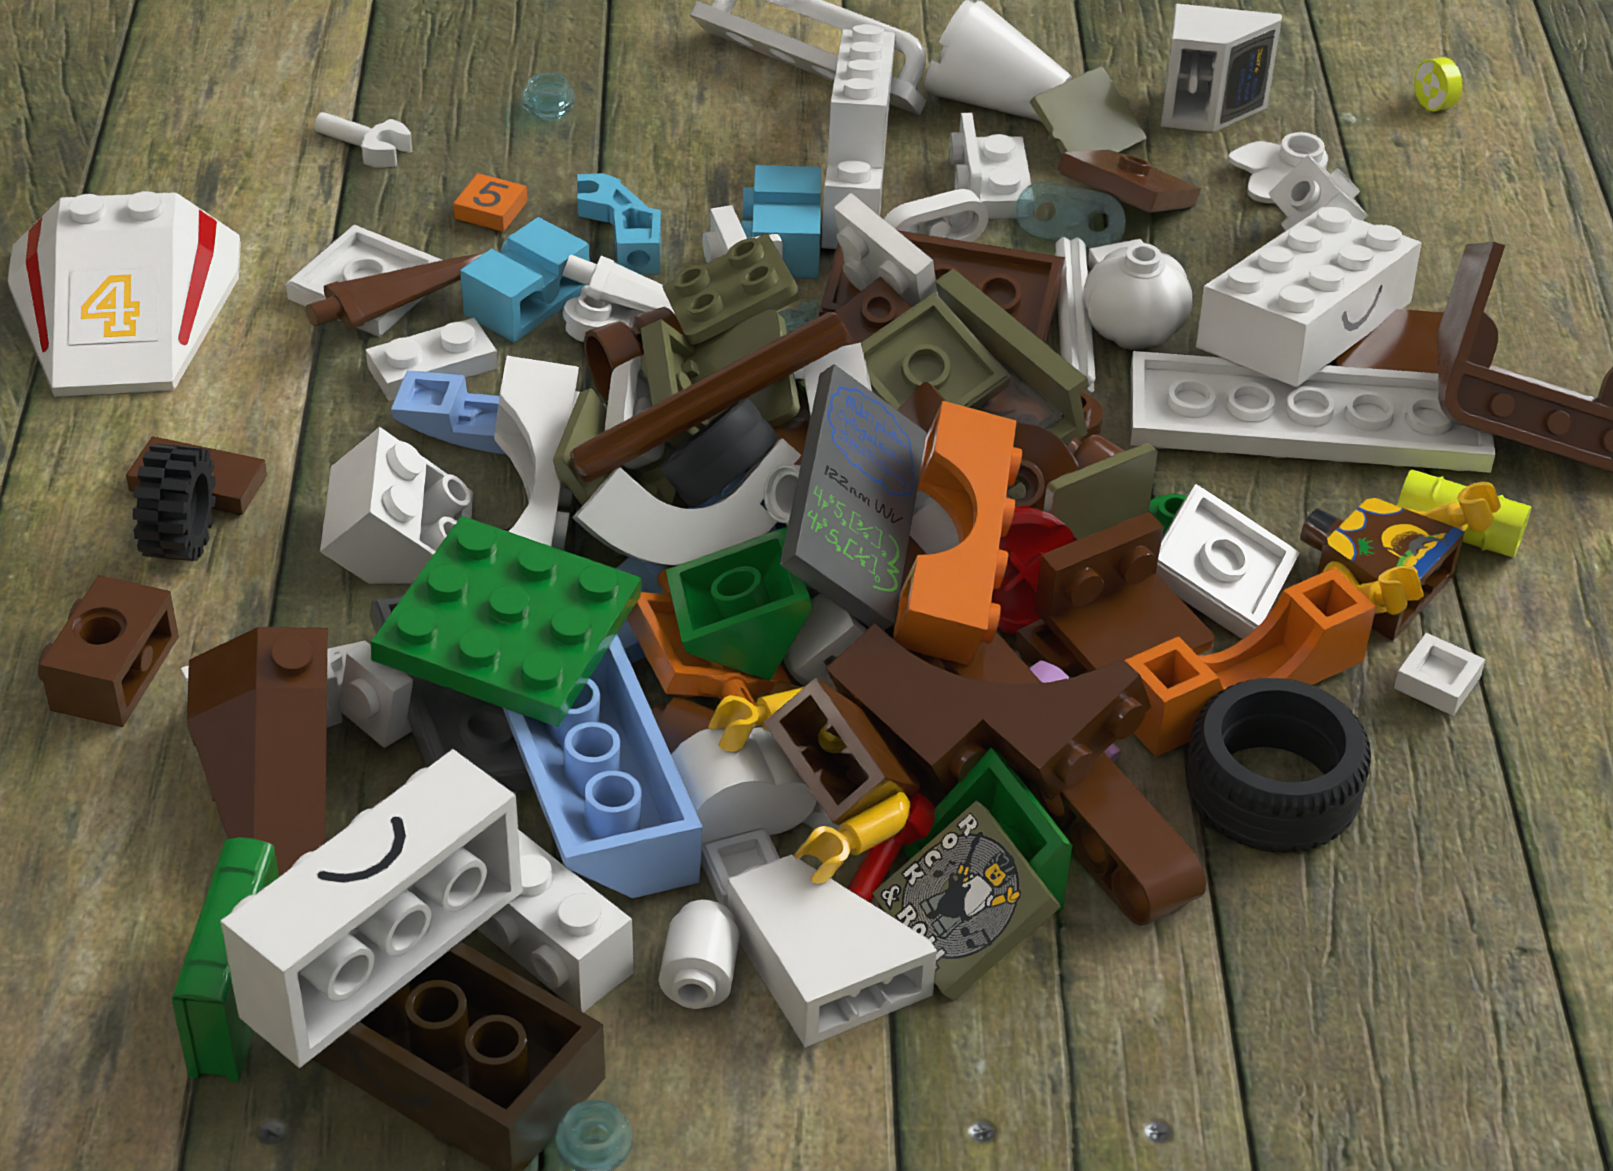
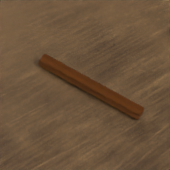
[570,312,848,482]

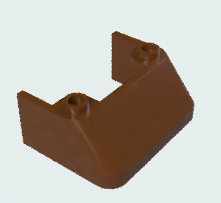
[1437,242,1613,473]

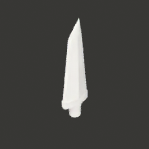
[562,254,676,316]

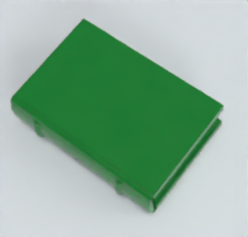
[171,837,279,1082]

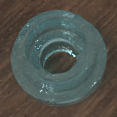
[522,73,575,120]
[556,1100,633,1171]

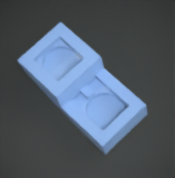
[391,370,506,454]

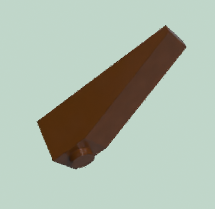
[187,627,328,877]

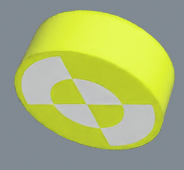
[1414,57,1462,112]

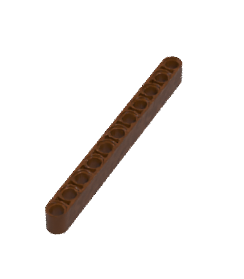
[746,416,1206,926]

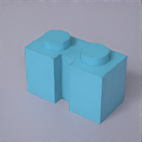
[742,165,821,279]
[460,217,590,343]

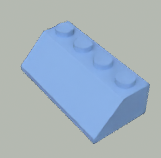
[502,634,703,898]

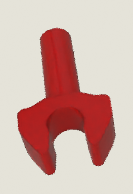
[846,790,935,903]

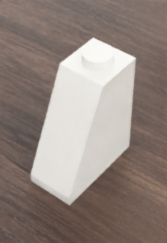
[728,854,937,1047]

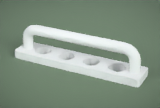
[690,0,927,115]

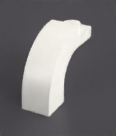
[572,438,801,566]

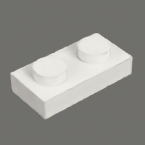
[366,318,498,401]

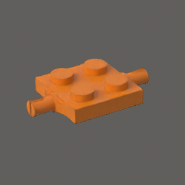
[626,566,791,706]

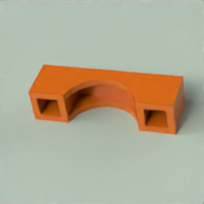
[893,401,1022,666]
[1125,567,1376,757]

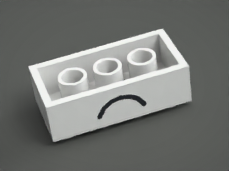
[1196,206,1422,387]
[221,749,523,1068]

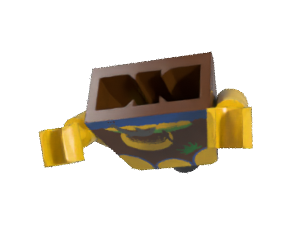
[1300,482,1501,641]
[708,677,920,884]

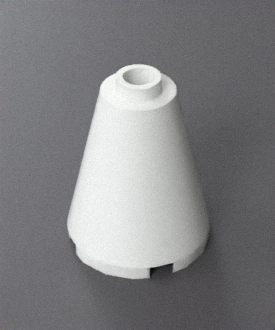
[924,0,1072,122]

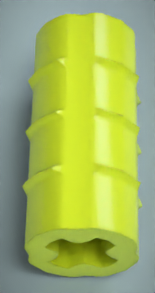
[1397,470,1532,558]

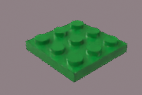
[371,515,642,727]

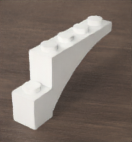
[821,24,895,249]

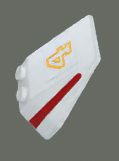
[8,191,241,397]

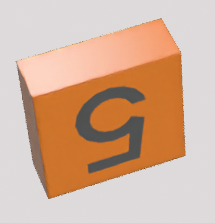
[453,173,528,232]

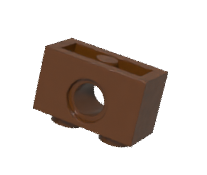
[38,575,179,727]

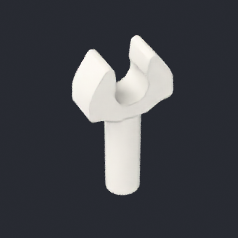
[315,112,412,168]

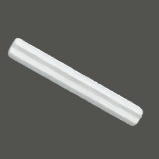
[1054,237,1096,395]

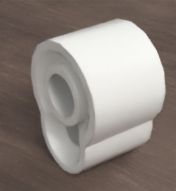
[671,727,817,845]

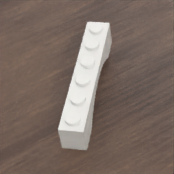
[494,356,580,551]

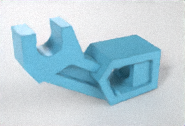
[577,174,661,275]

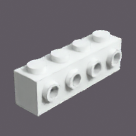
[477,830,634,1013]

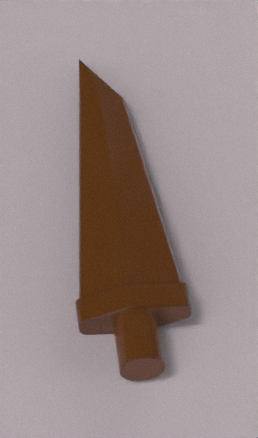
[306,253,483,329]

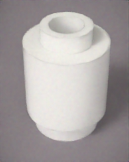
[659,900,740,1009]

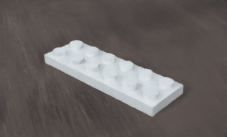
[1130,351,1495,473]

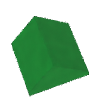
[666,526,813,681]
[902,748,1072,914]

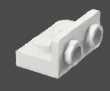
[950,113,1034,219]

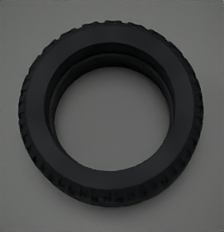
[1186,678,1371,853]

